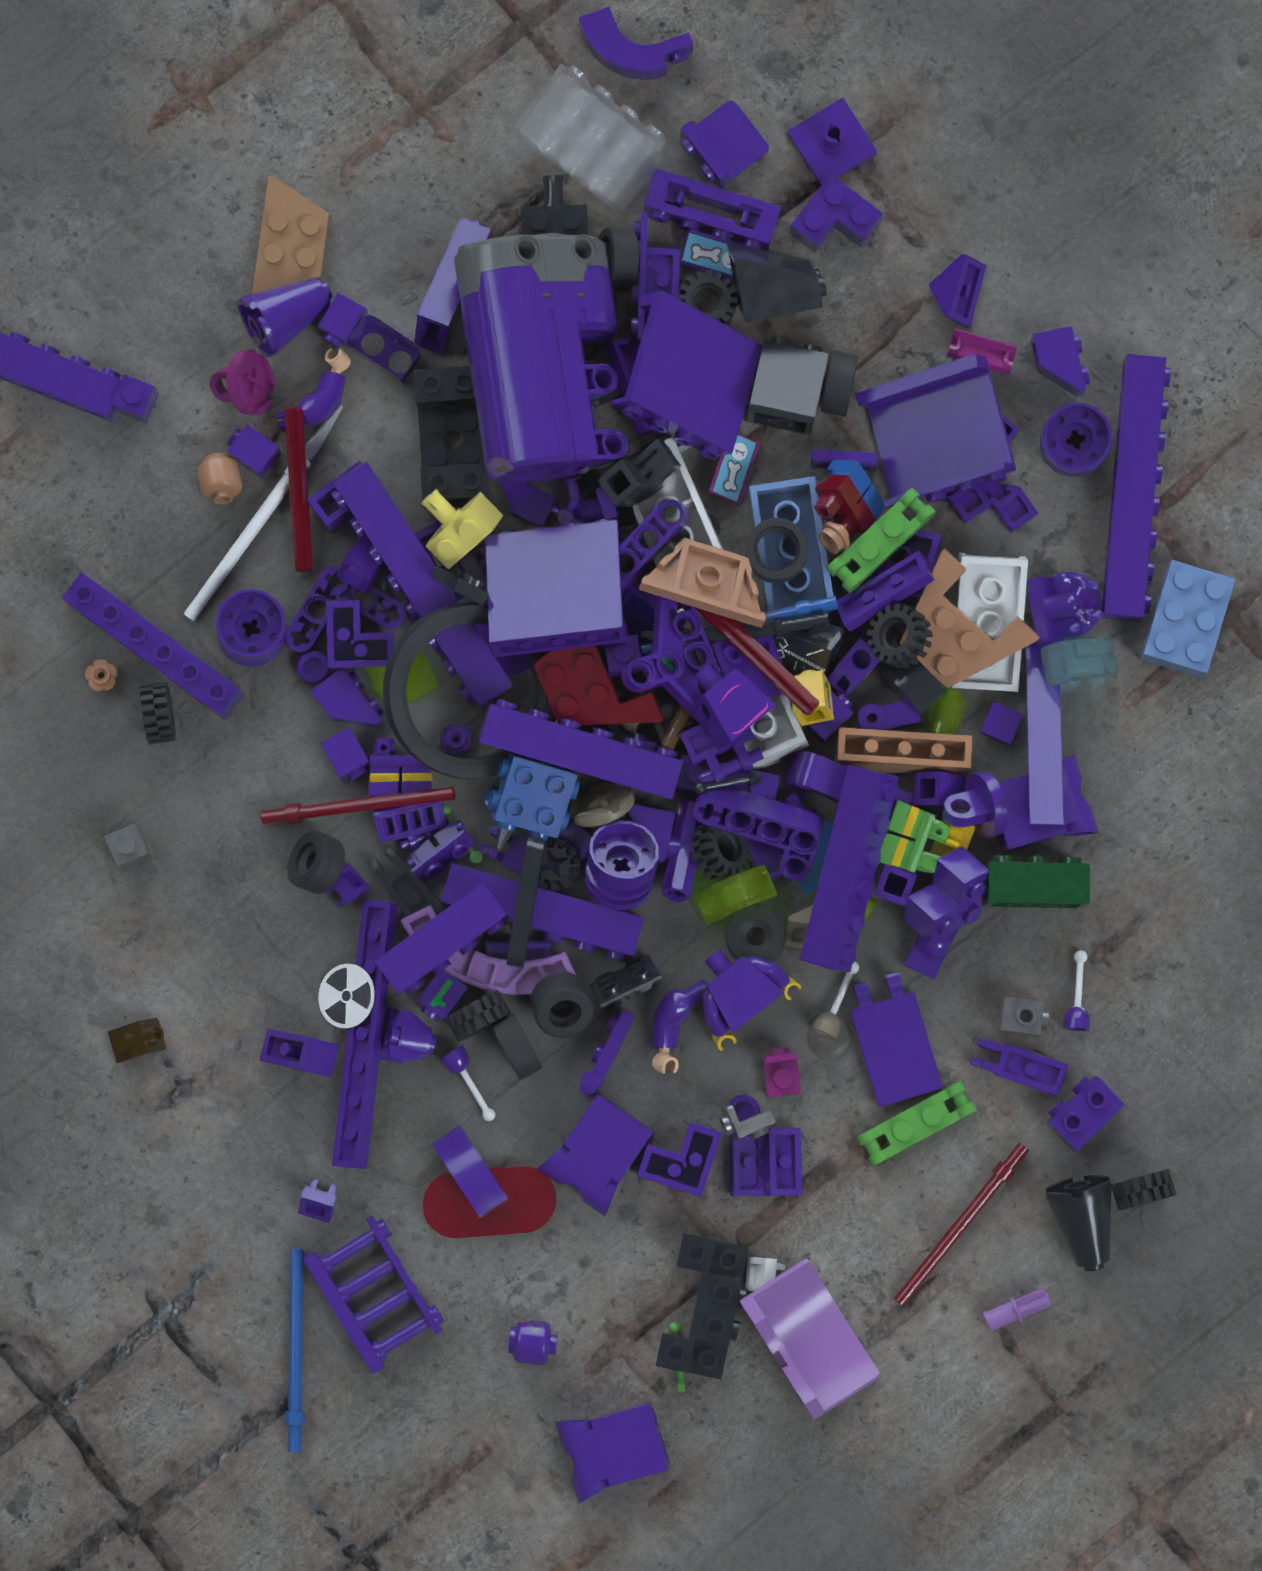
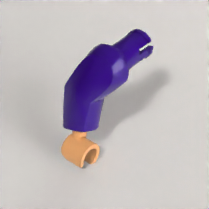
[276,349,351,432]
[652,979,708,1074]

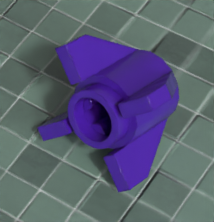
[380,1008,436,1064]

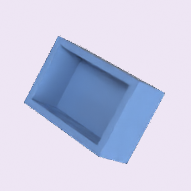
[1139,560,1235,678]

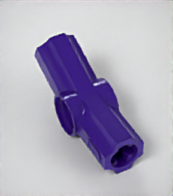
[662,800,703,903]

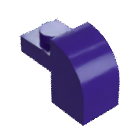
[874,833,928,906]

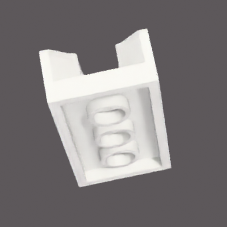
[952,553,1028,692]

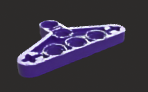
[622,595,722,730]

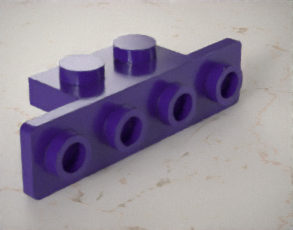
[631,212,680,346]

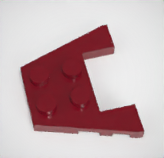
[534,617,664,725]

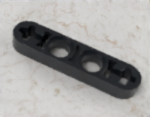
[507,837,545,968]

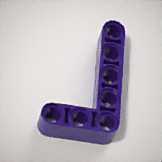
[619,499,689,594]

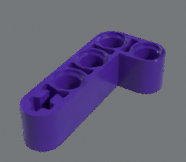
[782,751,917,822]
[693,786,823,881]

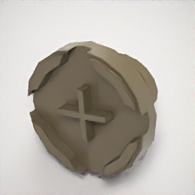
[568,781,635,834]

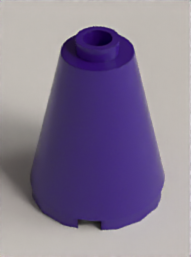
[238,278,333,358]

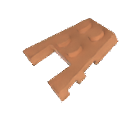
[899,548,1040,688]

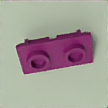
[946,328,1018,376]

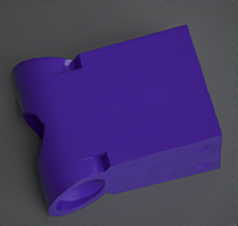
[997,754,1099,854]
[537,1094,654,1217]
[555,1401,671,1503]

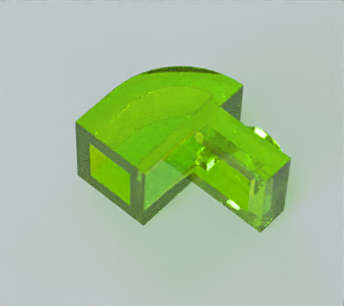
[694,865,778,925]

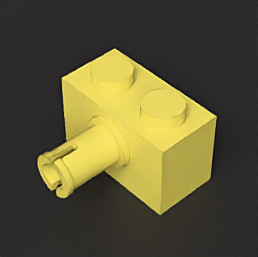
[421,489,503,570]

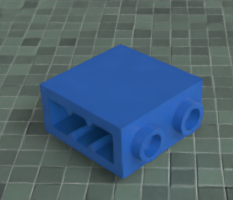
[487,752,580,841]

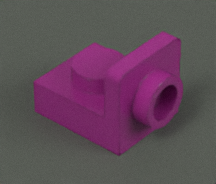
[762,1047,802,1098]

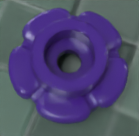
[440,723,472,756]

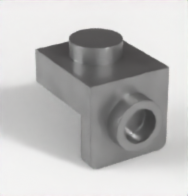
[719,1105,776,1140]

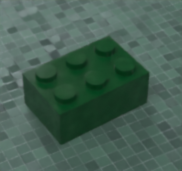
[983,856,1090,909]

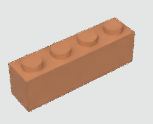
[835,727,972,778]

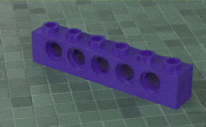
[62,572,244,720]

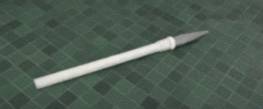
[184,405,343,621]

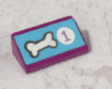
[708,434,760,506]

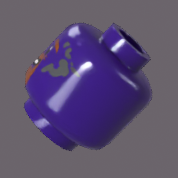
[508,1319,558,1365]

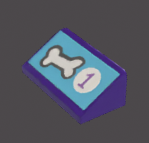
[679,229,740,280]

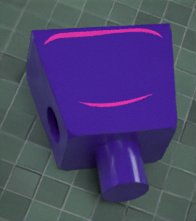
[692,664,776,750]

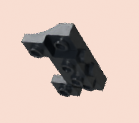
[655,1233,749,1380]

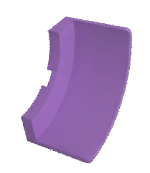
[740,1259,880,1420]

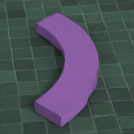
[400,905,576,995]

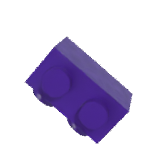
[1046,1076,1125,1152]

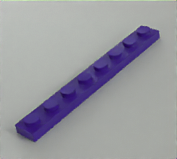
[332,900,398,1169]

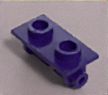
[407,820,477,882]

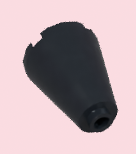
[1045,1175,1112,1271]

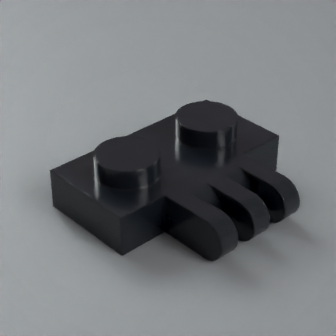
[431,567,489,605]

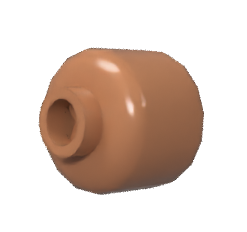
[197,453,242,504]

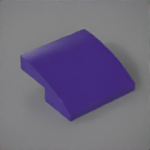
[729,1128,802,1196]

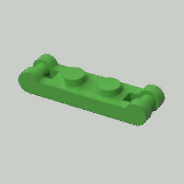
[826,488,936,593]
[856,1080,978,1167]

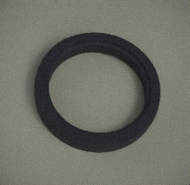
[383,602,554,779]

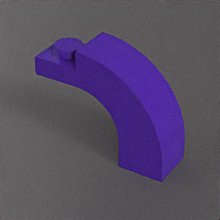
[579,6,693,80]

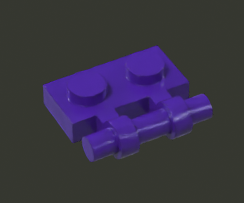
[680,725,764,784]

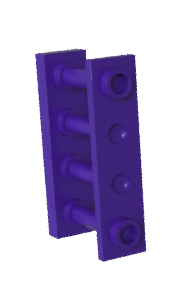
[303,1216,445,1374]

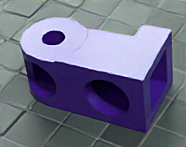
[827,633,881,698]
[857,695,921,731]

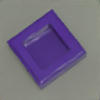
[980,701,1024,746]

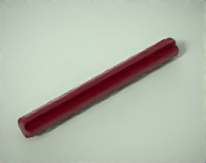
[284,408,313,572]
[695,607,819,715]

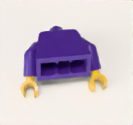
[703,949,801,1051]

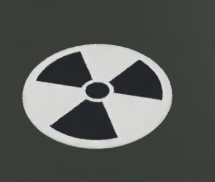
[318,964,375,1028]

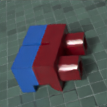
[814,460,885,538]

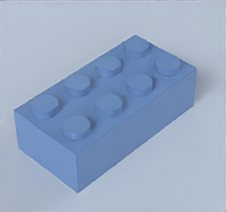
[749,476,834,615]

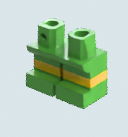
[880,800,951,873]

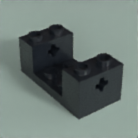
[414,366,490,509]

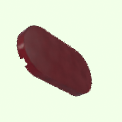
[423,1166,557,1238]

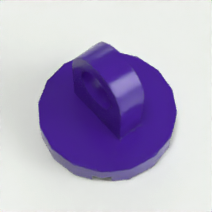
[942,771,1007,838]

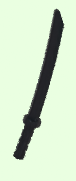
[641,613,830,642]

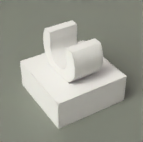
[745,1257,785,1291]

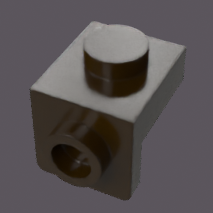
[108,1018,166,1063]

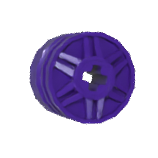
[1040,403,1112,477]
[216,589,286,667]
[585,820,659,910]

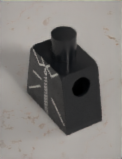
[772,624,846,678]

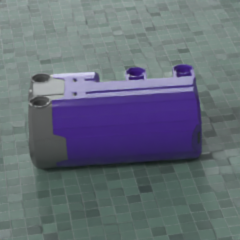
[454,233,628,482]

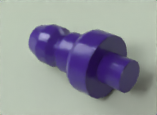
[398,830,436,851]

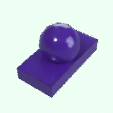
[903,928,959,980]

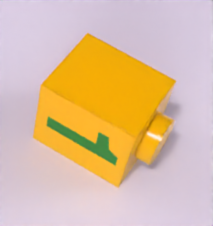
[792,670,834,726]

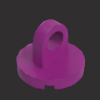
[210,349,275,416]

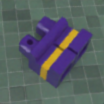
[369,738,433,797]

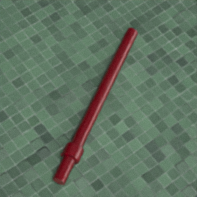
[261,787,456,824]
[893,1142,1030,1307]

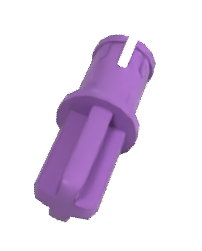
[983,1288,1051,1332]

